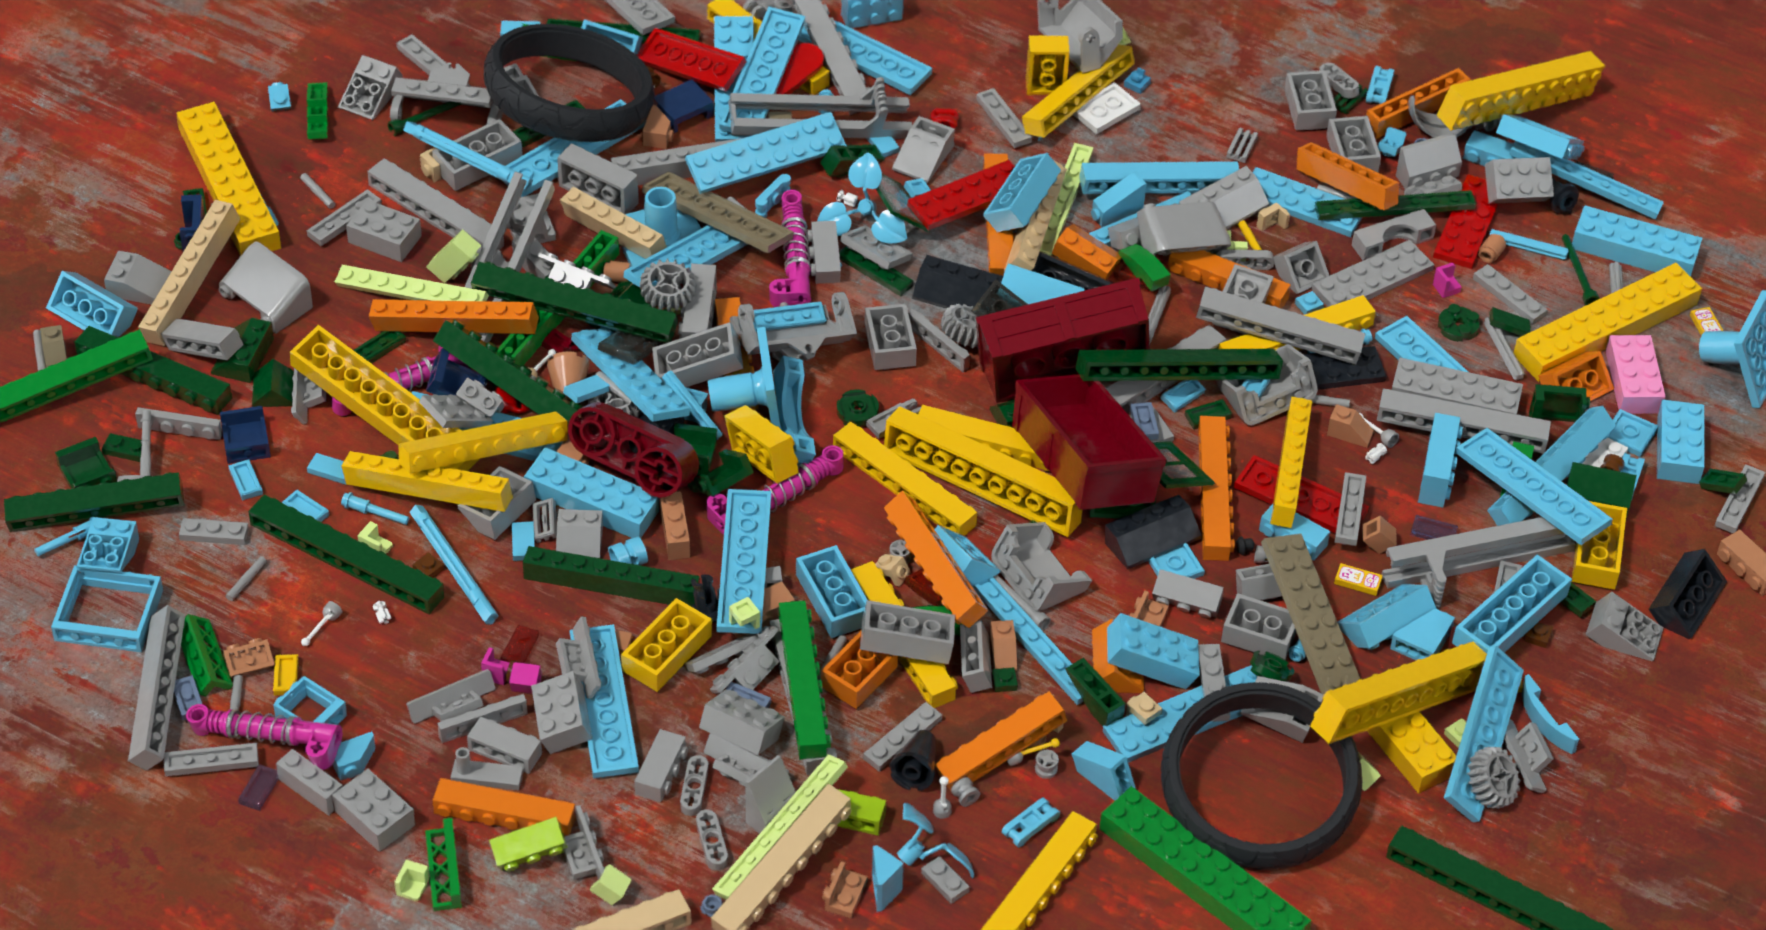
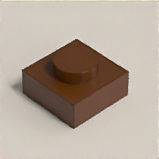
[412,552,444,578]
[1525,622,1553,648]

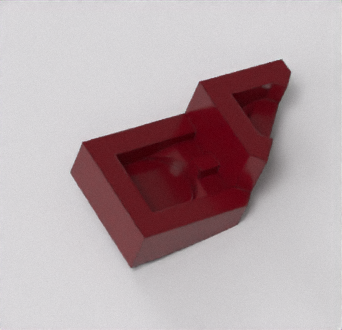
[541,328,581,353]

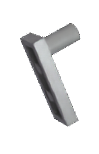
[451,747,523,790]

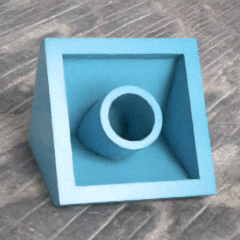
[872,846,904,912]

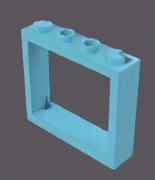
[1496,114,1585,159]
[51,565,163,652]

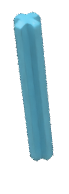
[1490,229,1568,260]
[662,370,722,440]

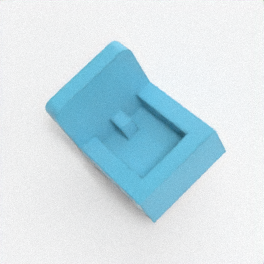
[268,82,291,111]
[1378,127,1407,157]

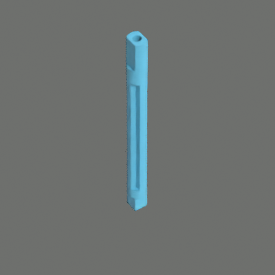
[403,121,533,192]
[410,505,499,625]

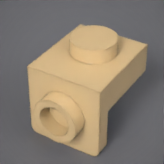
[420,147,441,182]
[1257,202,1290,231]
[875,554,911,586]
[1126,692,1162,725]

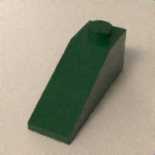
[820,144,884,177]
[1066,657,1126,727]

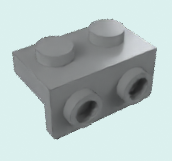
[456,377,504,417]

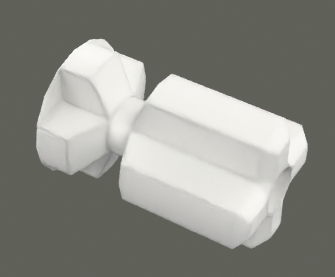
[837,190,858,207]
[1365,443,1387,464]
[373,601,392,624]

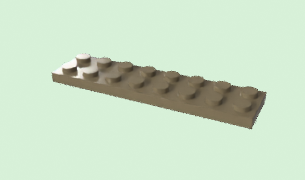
[642,172,794,253]
[1261,534,1360,694]

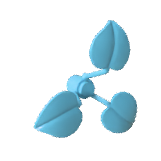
[817,153,908,243]
[897,802,974,878]

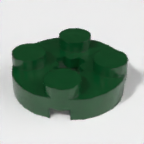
[1438,304,1480,342]
[837,389,879,426]
[1250,651,1295,682]

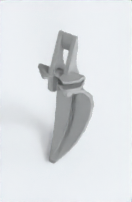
[1408,96,1502,138]

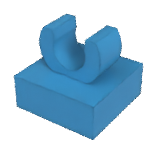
[1124,67,1151,94]

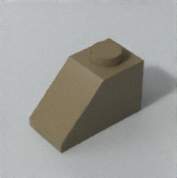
[40,325,67,368]

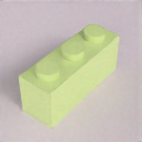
[426,229,481,283]

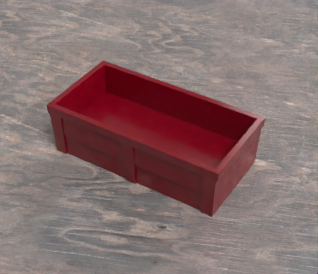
[975,277,1150,403]
[1012,374,1167,510]

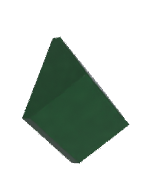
[252,359,294,407]

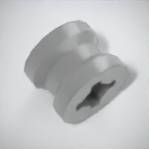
[890,540,911,565]
[1035,750,1059,779]
[951,777,980,807]

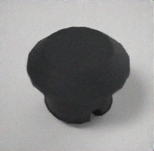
[1236,536,1254,555]

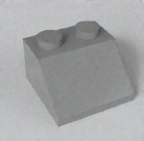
[1273,241,1329,294]
[556,509,603,558]

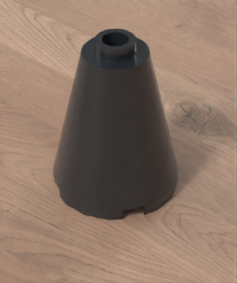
[890,730,936,791]

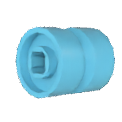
[608,536,648,565]

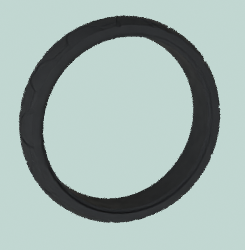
[484,24,654,142]
[1161,682,1363,870]

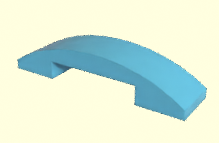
[1522,674,1579,754]

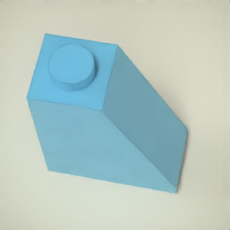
[1091,171,1146,227]
[1390,609,1455,660]
[1072,741,1136,800]

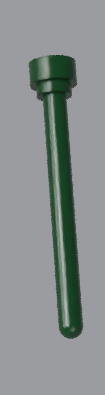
[387,101,462,136]
[1562,234,1600,306]

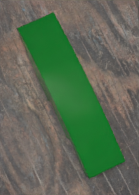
[307,82,328,139]

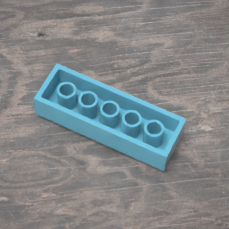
[1572,205,1702,277]
[524,447,660,539]
[1452,555,1572,654]

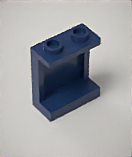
[653,80,714,133]
[179,195,205,252]
[426,348,488,395]
[220,406,271,464]

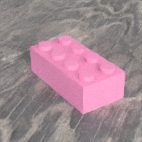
[1606,335,1665,414]

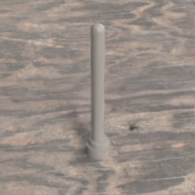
[993,575,1051,631]

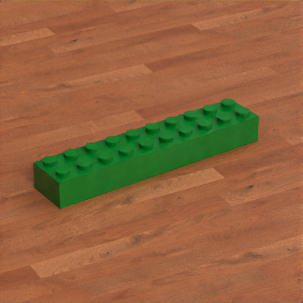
[1099,786,1312,930]

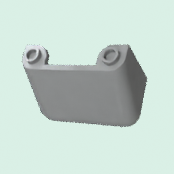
[1137,199,1231,256]
[219,242,313,334]
[1216,344,1318,425]
[991,522,1092,612]

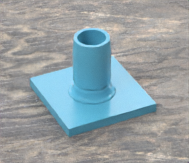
[621,187,701,267]
[1699,290,1766,408]
[708,327,781,429]

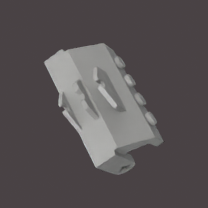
[1038,0,1123,73]
[390,63,503,124]
[730,292,857,362]

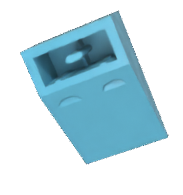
[77,517,139,573]

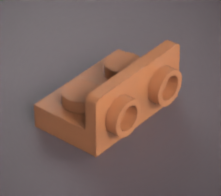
[1129,590,1169,627]
[223,638,275,678]
[822,861,868,918]

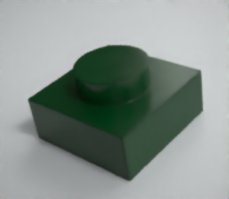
[992,667,1018,692]

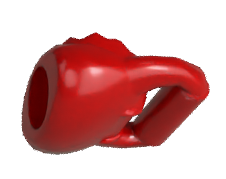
[930,108,959,129]
[496,387,530,414]

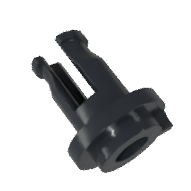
[1550,176,1579,214]
[691,574,719,623]

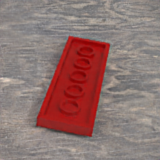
[637,28,747,92]
[907,160,1015,231]
[1433,174,1499,269]
[1234,455,1369,534]

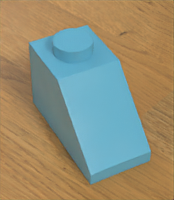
[333,732,376,781]

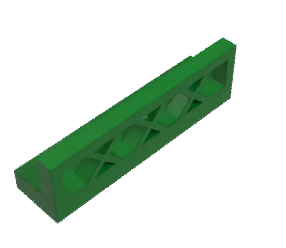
[181,614,233,697]
[425,818,462,911]

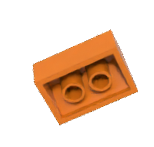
[1052,224,1123,279]
[1538,351,1614,401]
[1092,619,1144,693]

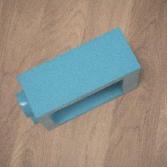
[273,676,347,725]

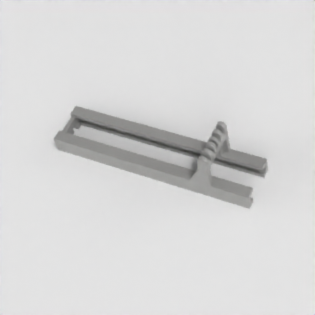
[728,77,912,139]
[465,172,555,343]
[1382,517,1576,610]

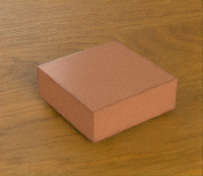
[615,630,633,653]

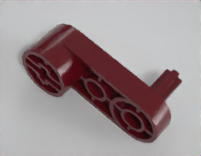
[568,402,699,498]

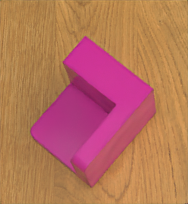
[1433,263,1462,298]
[481,647,510,685]
[509,662,542,694]

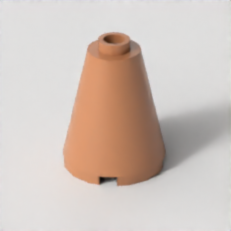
[547,352,589,401]

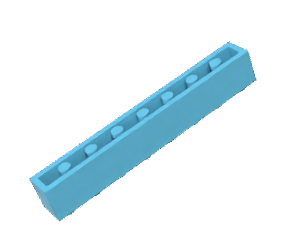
[1079,162,1239,194]
[1487,406,1616,526]

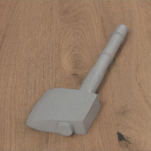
[117,410,152,482]

